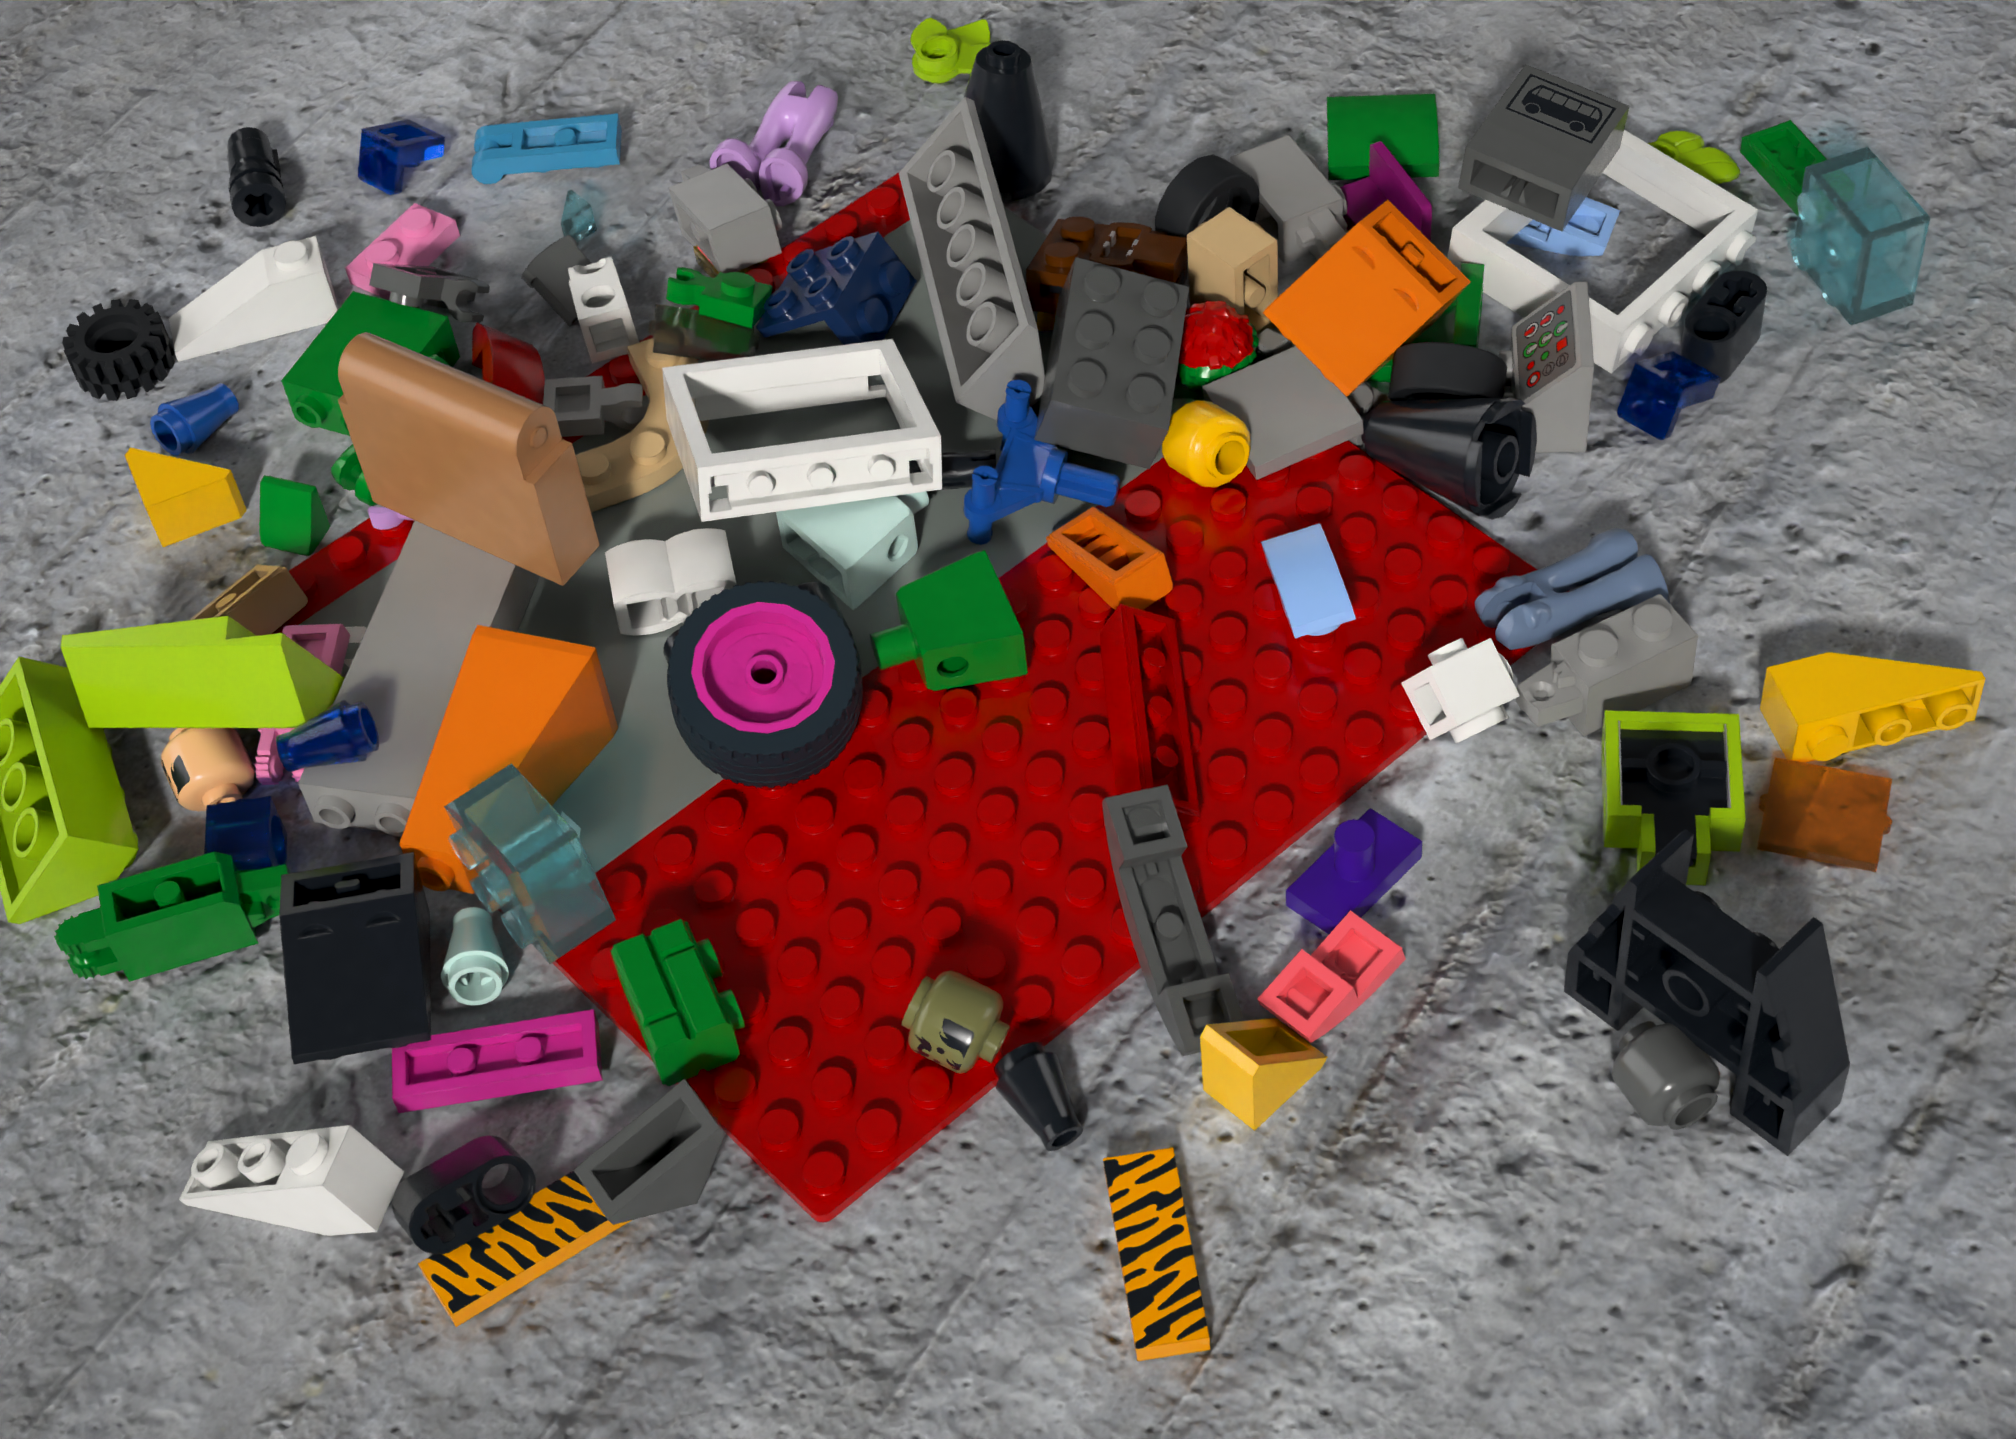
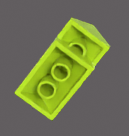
[60,616,345,728]

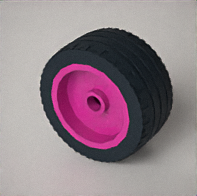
[667,581,863,788]

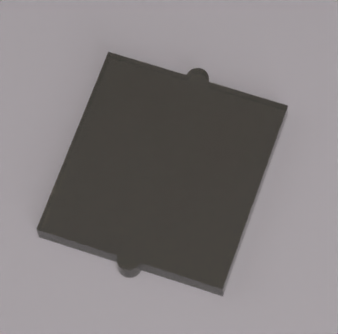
[648,304,760,361]

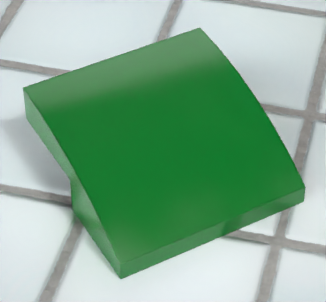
[1327,94,1440,180]

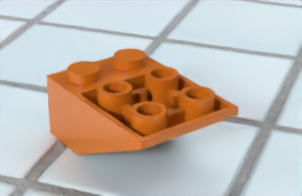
[1263,200,1471,397]

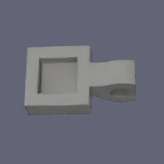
[543,376,647,437]

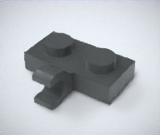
[369,263,490,323]

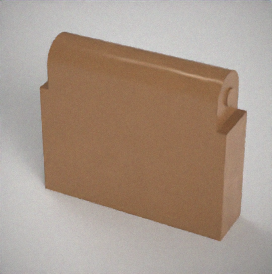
[338,332,600,586]

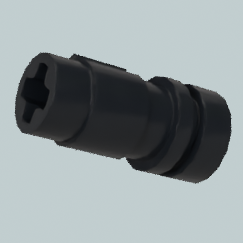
[227,127,286,227]

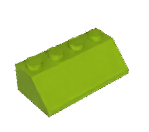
[0,656,139,924]

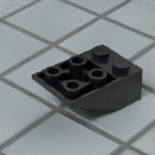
[279,852,431,1064]

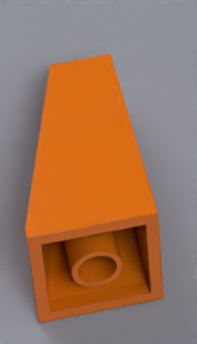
[399,625,618,894]

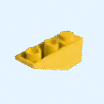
[1760,652,1985,766]

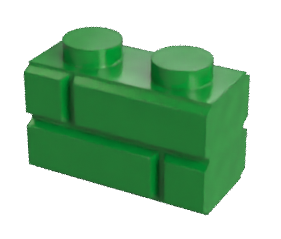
[610,919,745,1087]

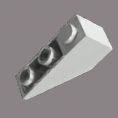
[179,1125,404,1236]

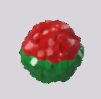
[1177,300,1259,392]

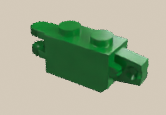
[54,851,291,982]

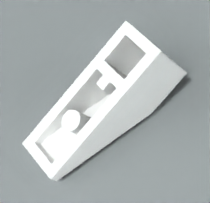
[169,236,338,362]

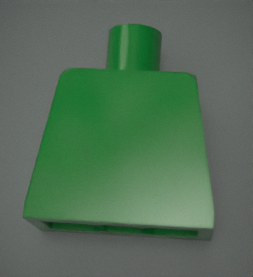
[870,550,1028,691]

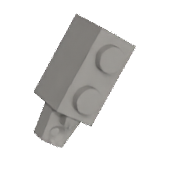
[1230,135,1347,264]
[668,164,782,273]
[1516,594,1698,736]

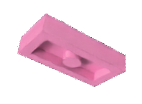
[345,203,460,300]

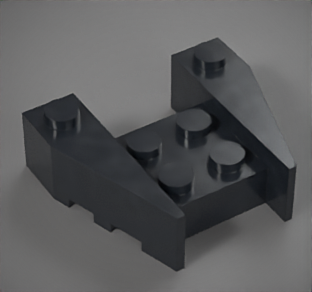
[1564,829,1850,1156]

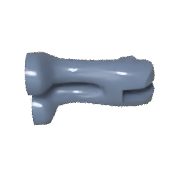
[1475,528,1670,650]

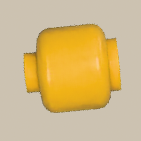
[1162,400,1251,488]

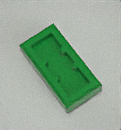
[1740,120,1851,218]

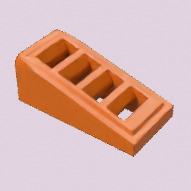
[1046,507,1173,610]

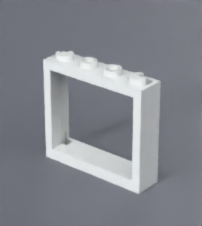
[1447,130,1758,374]
[662,339,942,522]

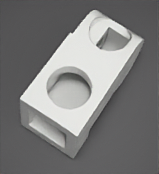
[568,256,639,364]

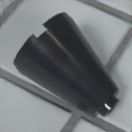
[964,40,1054,201]
[1361,397,1537,520]

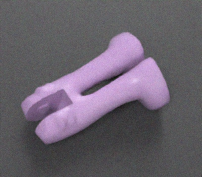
[710,81,838,206]

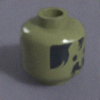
[901,970,1010,1074]

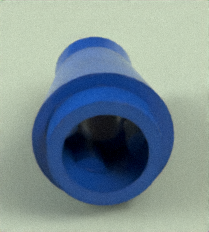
[150,383,239,456]

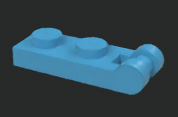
[471,113,622,184]

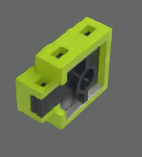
[1601,710,1746,886]

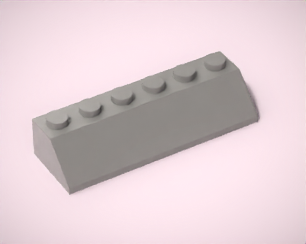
[899,97,1045,420]

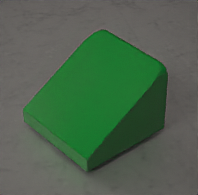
[259,475,331,556]

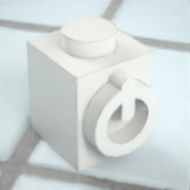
[1401,638,1520,744]

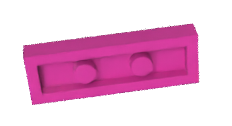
[392,1009,603,1113]

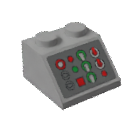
[1499,282,1594,453]

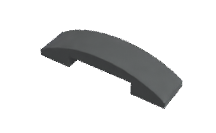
[1102,785,1244,1056]

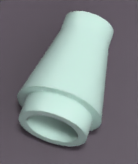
[441,907,509,1005]

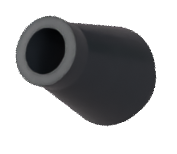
[994,1042,1083,1151]

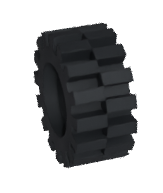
[62,299,175,401]

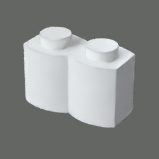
[605,528,736,636]

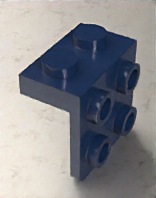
[756,231,917,345]

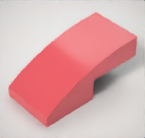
[1257,910,1406,1043]

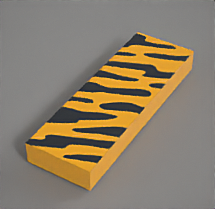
[1103,1147,1210,1361]
[418,1170,632,1327]

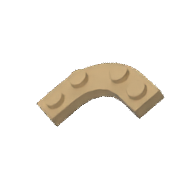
[576,329,709,513]

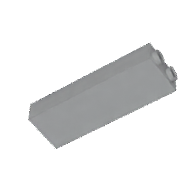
[298,521,540,837]

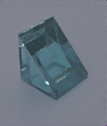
[561,190,597,242]

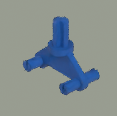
[963,380,1120,545]

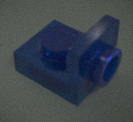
[358,119,445,195]
[1617,351,1721,440]

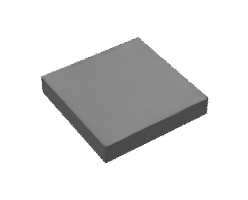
[1202,346,1364,480]

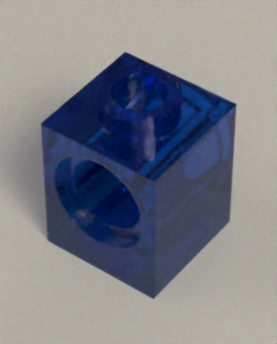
[204,796,288,871]

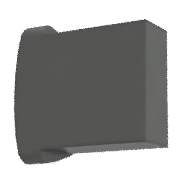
[521,235,592,326]

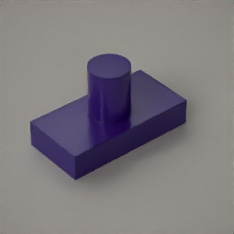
[1286,808,1423,935]

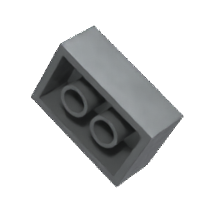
[1034,257,1189,469]

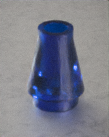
[276,700,379,772]

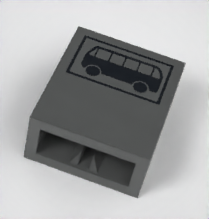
[1458,64,1630,231]

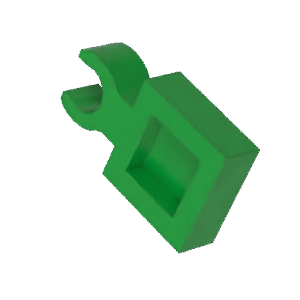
[666,267,773,328]

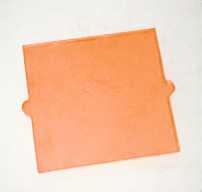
[1757,757,1892,872]

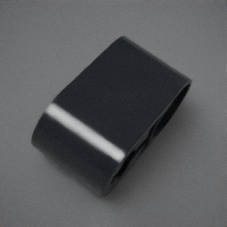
[1680,271,1767,385]
[392,1135,536,1254]

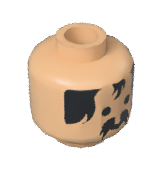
[161,728,255,815]

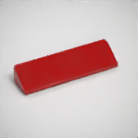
[1100,604,1200,824]

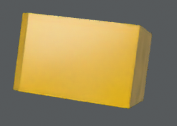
[124,447,247,547]
[1200,1018,1328,1131]

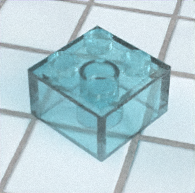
[1791,147,1930,326]
[444,763,616,964]

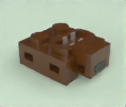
[1026,216,1188,314]

